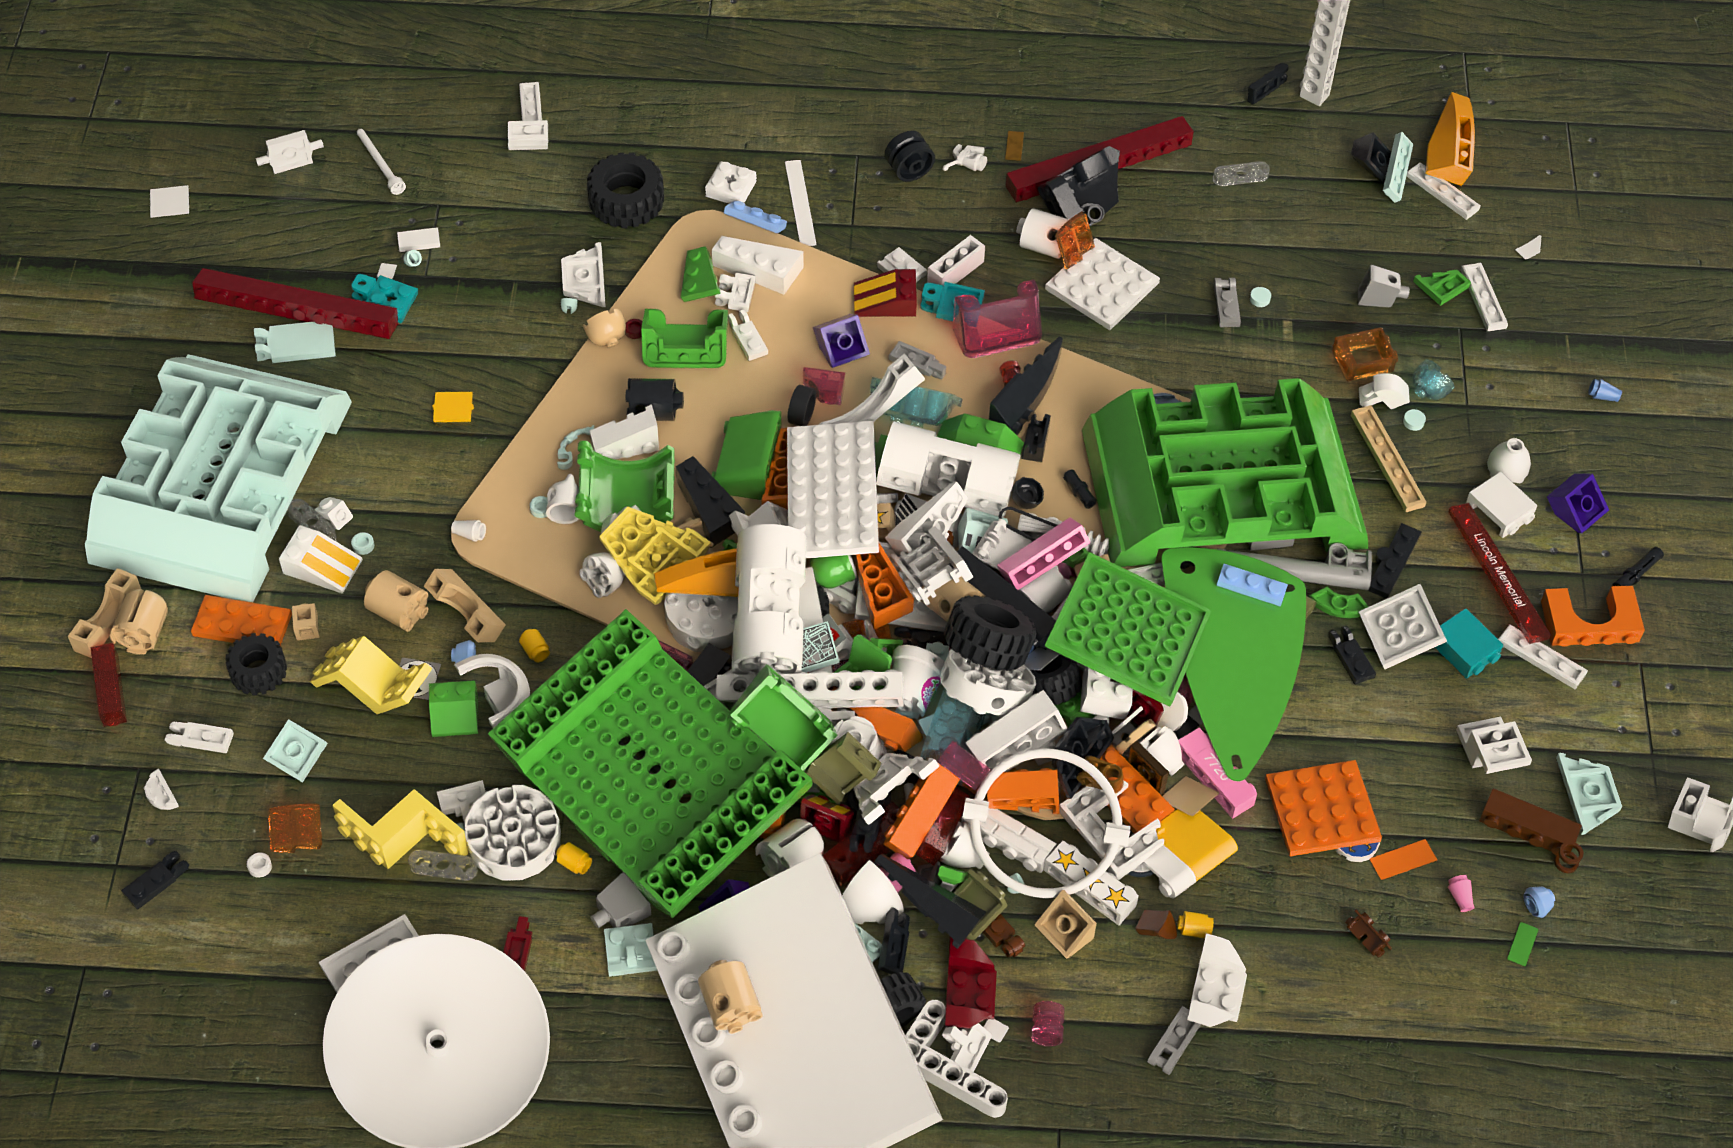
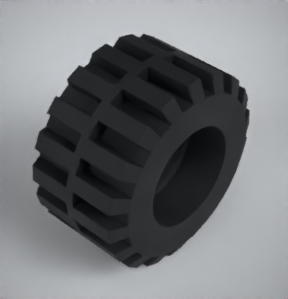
[225,633,287,696]
[1030,654,1082,705]
[880,972,926,1027]

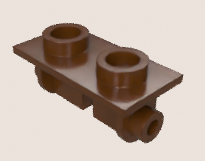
[1345,910,1392,958]

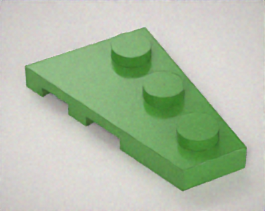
[681,246,721,302]

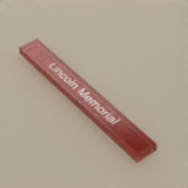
[1448,503,1551,644]

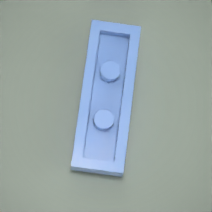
[724,201,787,234]
[1216,564,1288,607]

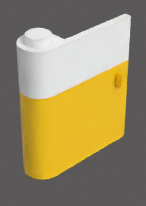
[1142,809,1238,899]

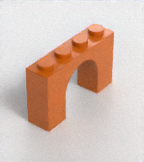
[1541,586,1645,647]

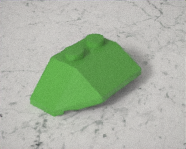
[937,413,1024,455]

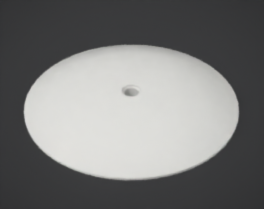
[323,934,550,1148]

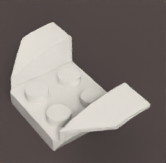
[1187,933,1247,1027]

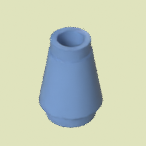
[1588,379,1622,402]

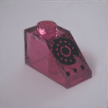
[803,367,845,405]

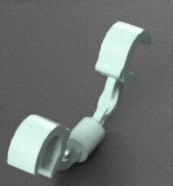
[557,425,595,470]

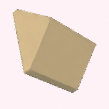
[1035,890,1097,959]

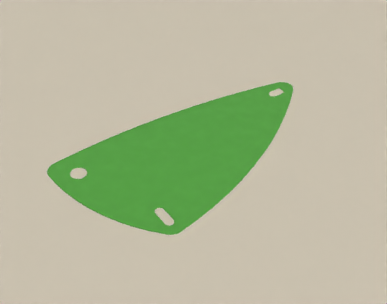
[1162,547,1306,781]

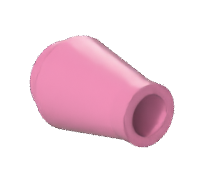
[1448,875,1475,912]

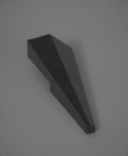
[874,853,987,949]

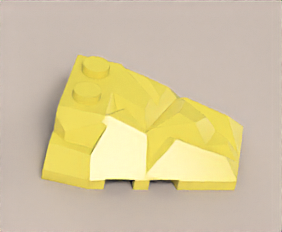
[599,507,711,605]

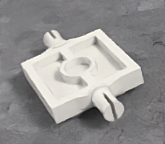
[256,130,324,174]

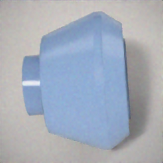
[451,640,476,664]
[1523,886,1555,918]

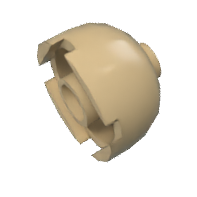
[583,309,626,348]

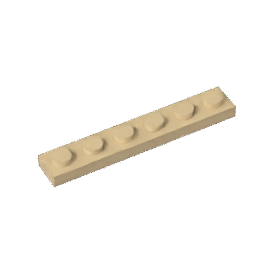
[1351,405,1426,513]

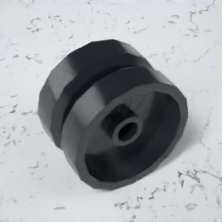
[884,130,935,182]

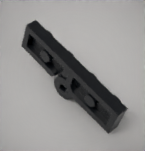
[1367,523,1422,599]

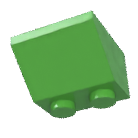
[429,681,478,737]

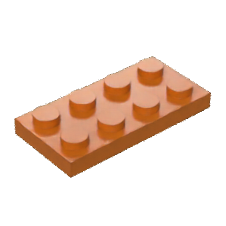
[191,595,292,646]
[1100,745,1175,834]

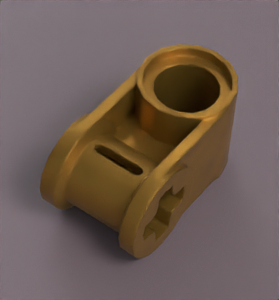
[1077,756,1124,793]

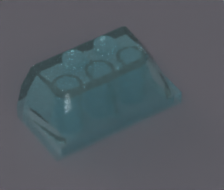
[870,377,963,428]
[920,688,987,786]

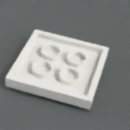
[1359,584,1447,669]

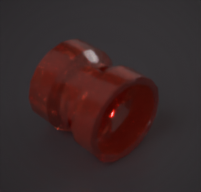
[999,360,1022,386]

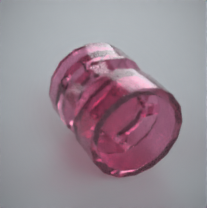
[1031,1001,1065,1046]

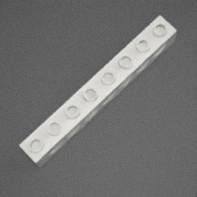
[1300,0,1350,107]
[716,670,904,710]

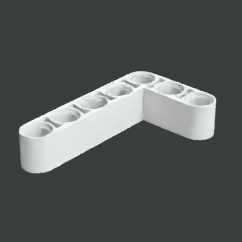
[905,1000,1007,1118]

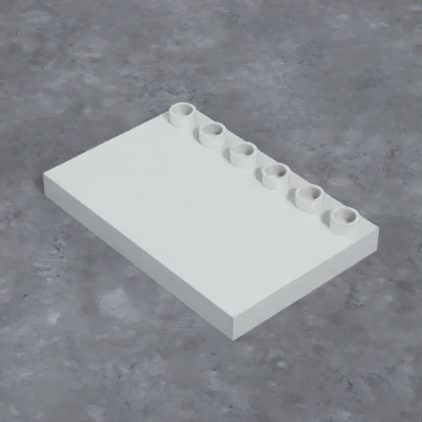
[645,853,943,1148]

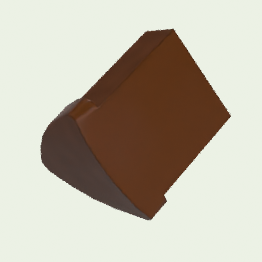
[1135,910,1177,939]

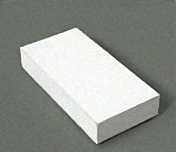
[397,228,440,252]

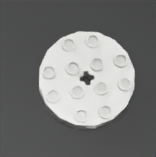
[664,593,738,652]
[940,649,1036,718]
[465,785,561,880]

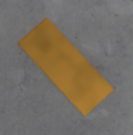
[1005,131,1024,161]

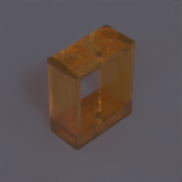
[1332,327,1398,382]

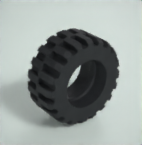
[587,152,664,228]
[944,595,1037,671]

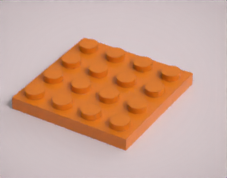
[1265,760,1382,857]

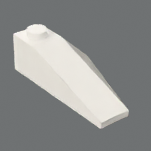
[885,481,968,557]

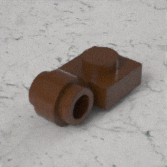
[982,914,1025,958]

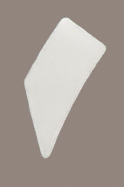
[1515,235,1541,259]

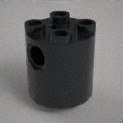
[625,378,684,421]

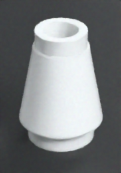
[451,520,486,542]

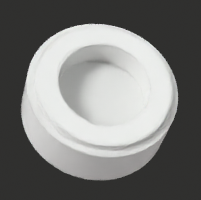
[247,853,272,877]

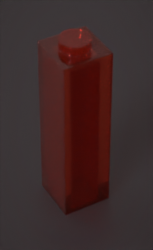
[90,643,127,727]
[915,787,970,866]

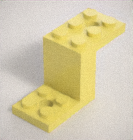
[310,636,432,714]
[333,789,469,869]

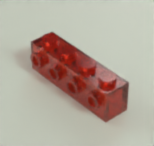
[823,801,900,886]

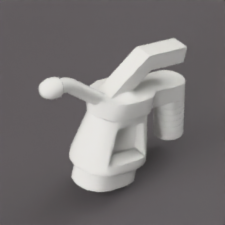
[943,144,987,171]

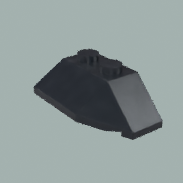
[1051,717,1114,799]

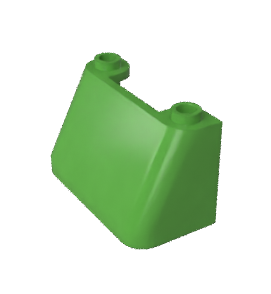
[641,309,728,368]
[712,410,782,500]
[729,664,838,771]

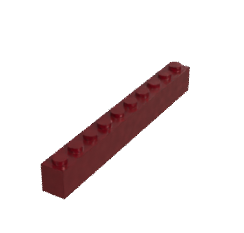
[1005,116,1194,203]
[192,268,398,339]

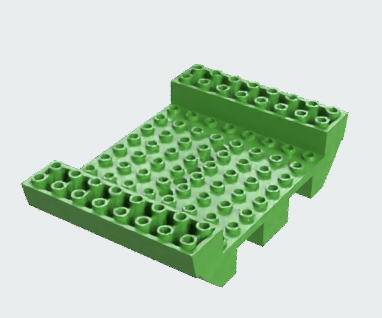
[1082,378,1368,567]
[488,609,813,918]

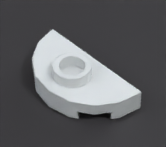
[144,768,179,810]

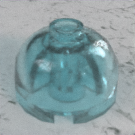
[1413,359,1455,401]

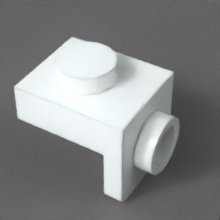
[314,497,353,530]

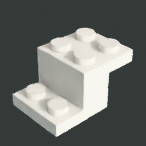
[729,501,788,536]
[1456,717,1532,774]

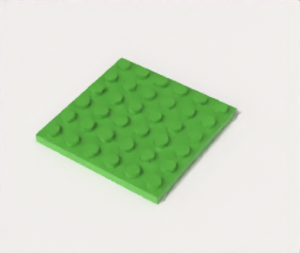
[1045,552,1211,707]

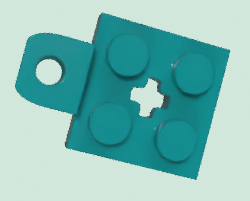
[352,274,418,324]
[920,282,985,326]

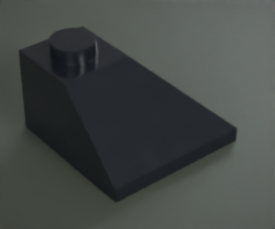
[1351,132,1391,184]

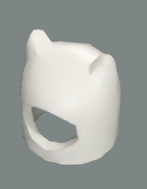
[546,474,579,524]

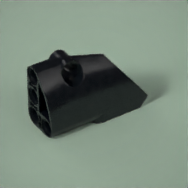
[1038,146,1120,234]

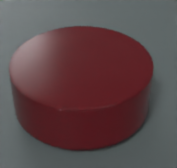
[625,319,643,339]

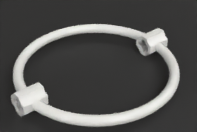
[962,748,1130,898]

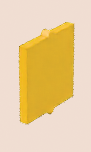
[432,392,474,422]

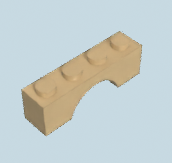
[68,568,141,659]
[424,569,506,643]

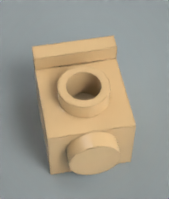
[292,603,319,641]

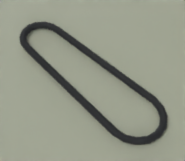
[998,507,1057,541]

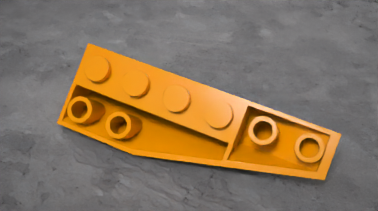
[1425,92,1475,186]
[654,548,739,597]

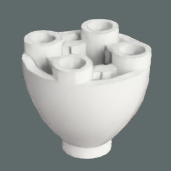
[1487,438,1531,483]
[580,552,625,598]
[1143,726,1185,776]
[938,821,990,869]

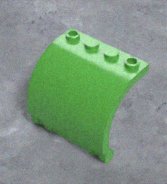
[575,441,675,532]

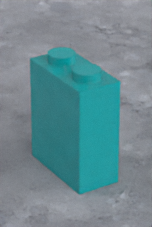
[1435,609,1503,679]

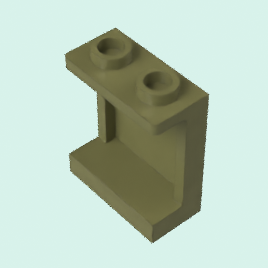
[805,732,881,804]
[954,868,1008,940]

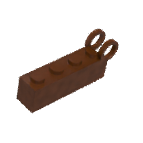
[1479,788,1584,873]

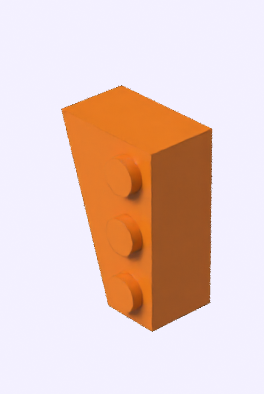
[987,768,1059,814]

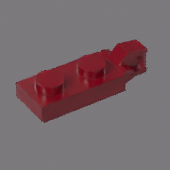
[503,916,533,971]

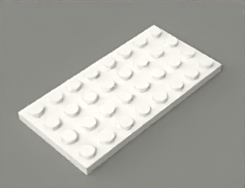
[787,421,879,558]

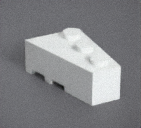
[590,405,659,460]

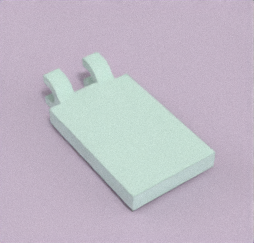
[254,322,336,363]

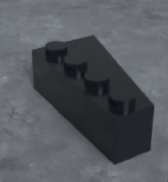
[676,456,745,548]

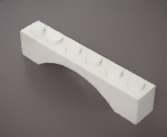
[818,354,925,425]

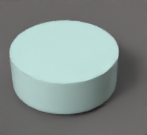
[1250,287,1271,307]
[1403,409,1426,431]
[530,496,548,518]
[351,532,374,555]

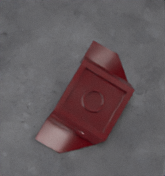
[945,937,997,1029]

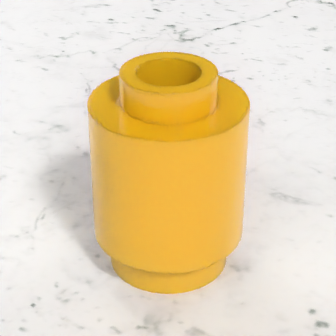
[519,629,550,663]
[556,842,592,875]
[1177,911,1214,938]

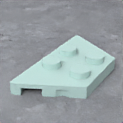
[1556,753,1622,835]

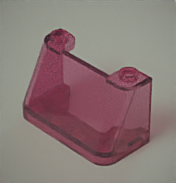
[953,279,1042,358]

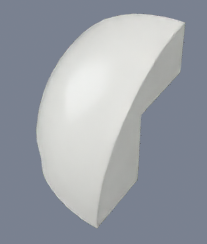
[842,860,904,924]

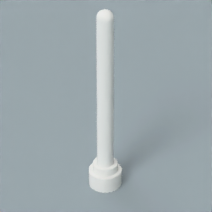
[357,129,406,195]

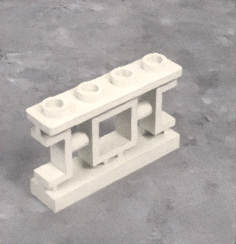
[890,526,973,606]

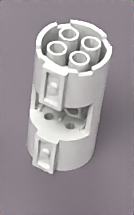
[876,421,1020,517]
[732,524,806,675]

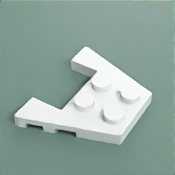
[854,753,939,825]

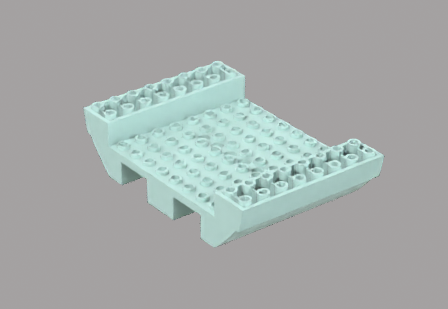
[85,354,352,603]

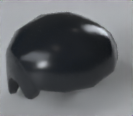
[1012,477,1044,509]

